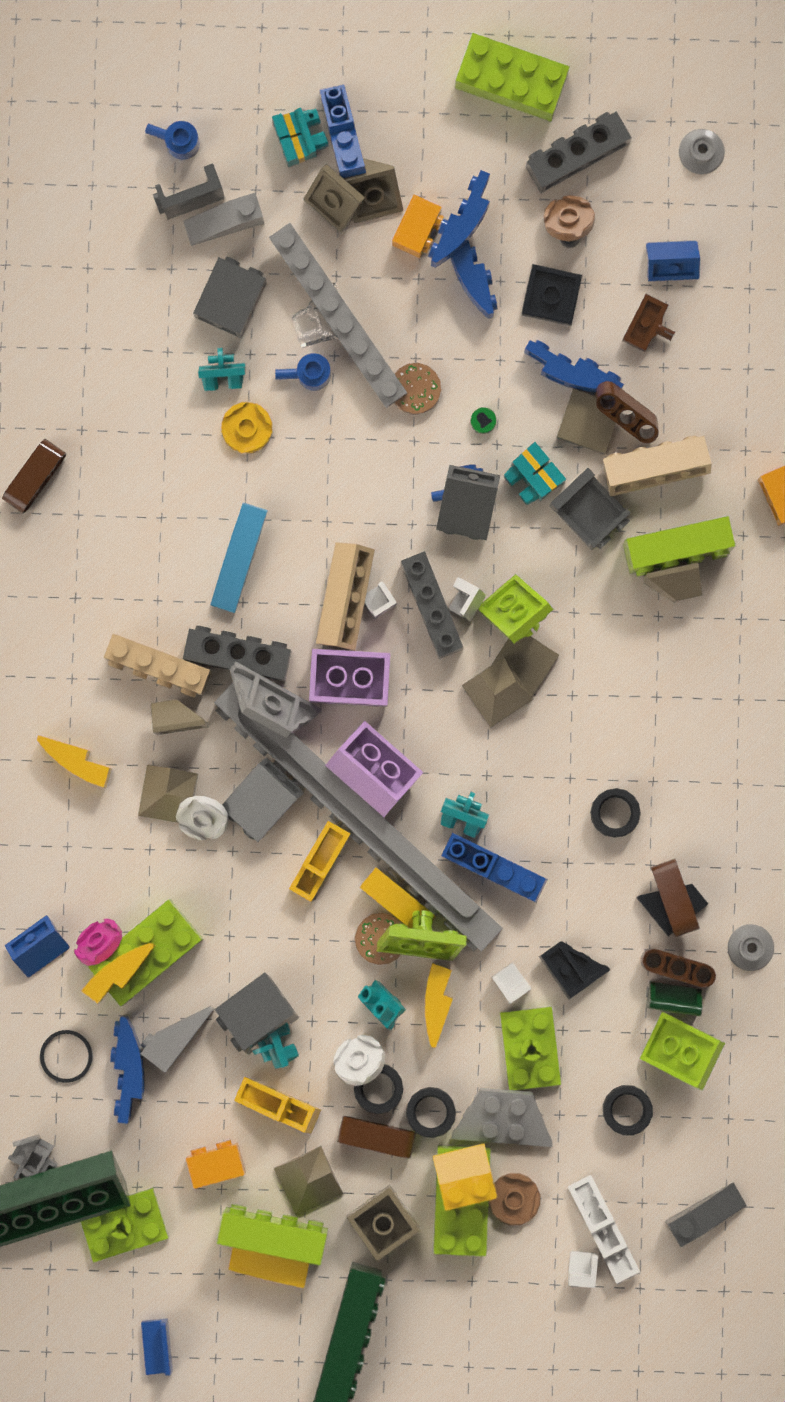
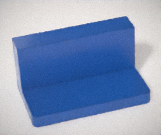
[646,241,700,282]
[5,915,70,977]
[141,1318,173,1376]

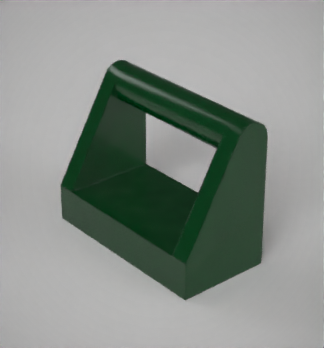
[646,981,702,1016]

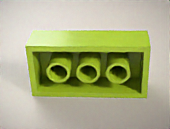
[455,33,570,122]
[623,516,736,577]
[87,899,203,1007]
[433,1145,490,1256]
[217,1204,328,1265]

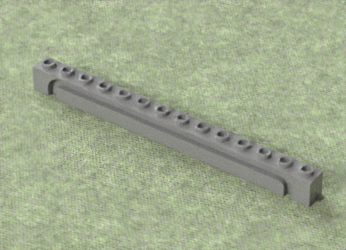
[214,683,503,951]

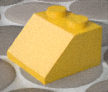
[433,1143,497,1211]

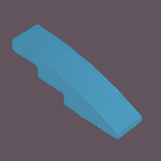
[210,502,268,613]

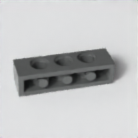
[526,111,632,193]
[401,551,464,659]
[183,625,292,681]

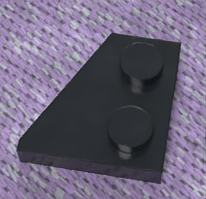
[636,884,708,937]
[539,941,610,999]

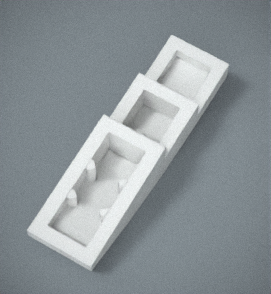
[568,1175,640,1285]

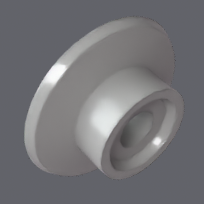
[679,129,725,174]
[728,924,774,971]

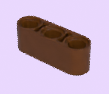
[596,381,659,444]
[2,438,66,514]
[651,859,700,937]
[640,948,716,988]
[337,1116,416,1159]

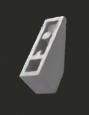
[183,193,264,246]
[140,1006,214,1073]

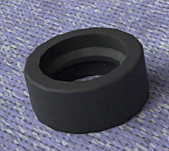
[590,788,641,838]
[354,1064,403,1114]
[603,1085,653,1136]
[406,1087,456,1138]

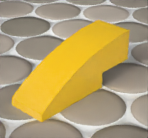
[37,735,112,788]
[289,821,350,902]
[359,867,436,928]
[81,943,156,1004]
[425,963,453,1048]
[234,1077,321,1134]
[228,1247,309,1288]

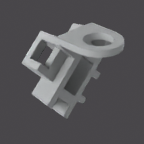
[8,1134,58,1179]

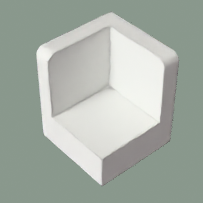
[449,577,486,622]
[364,581,397,619]
[492,963,532,1004]
[568,1251,598,1288]

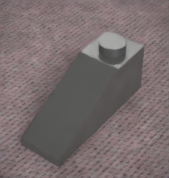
[666,1182,747,1247]

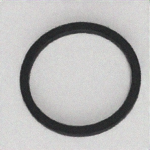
[40,1030,93,1083]

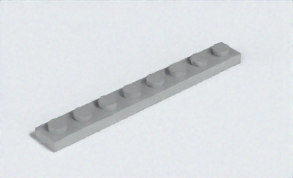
[269,223,407,408]

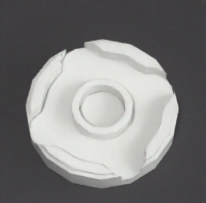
[176,796,229,840]
[334,1035,385,1086]

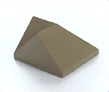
[344,159,404,224]
[643,563,702,603]
[462,656,534,728]
[151,699,208,735]
[138,765,198,823]
[274,1146,343,1216]

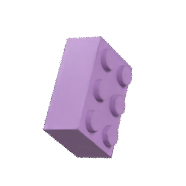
[309,649,390,707]
[325,721,423,817]

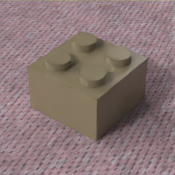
[347,1185,420,1261]

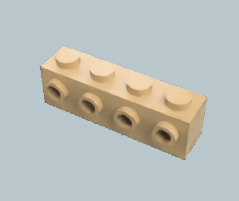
[603,436,712,496]
[316,542,375,651]
[103,633,212,698]

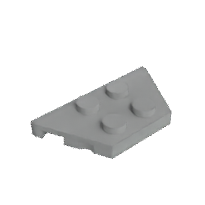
[230,662,321,738]
[452,1088,553,1147]

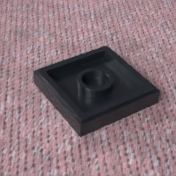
[521,264,582,326]

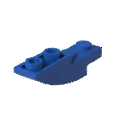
[319,84,366,178]
[428,170,490,268]
[451,215,497,319]
[524,340,624,393]
[441,833,548,903]
[110,1016,145,1124]

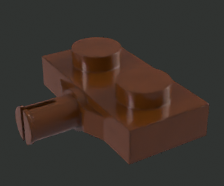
[622,294,676,352]

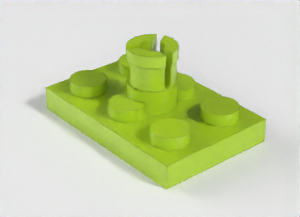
[478,574,554,644]
[377,910,466,961]
[500,1006,561,1090]
[640,1012,725,1091]
[81,1188,169,1263]

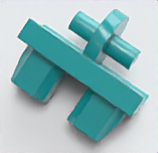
[198,348,246,391]
[440,792,489,838]
[358,980,406,1030]
[252,1022,299,1069]

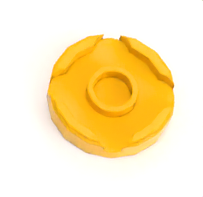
[221,402,272,454]

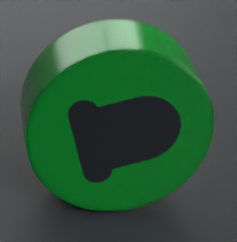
[470,407,496,434]

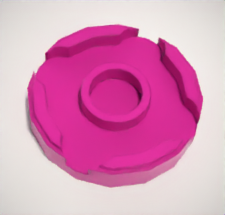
[74,919,122,966]

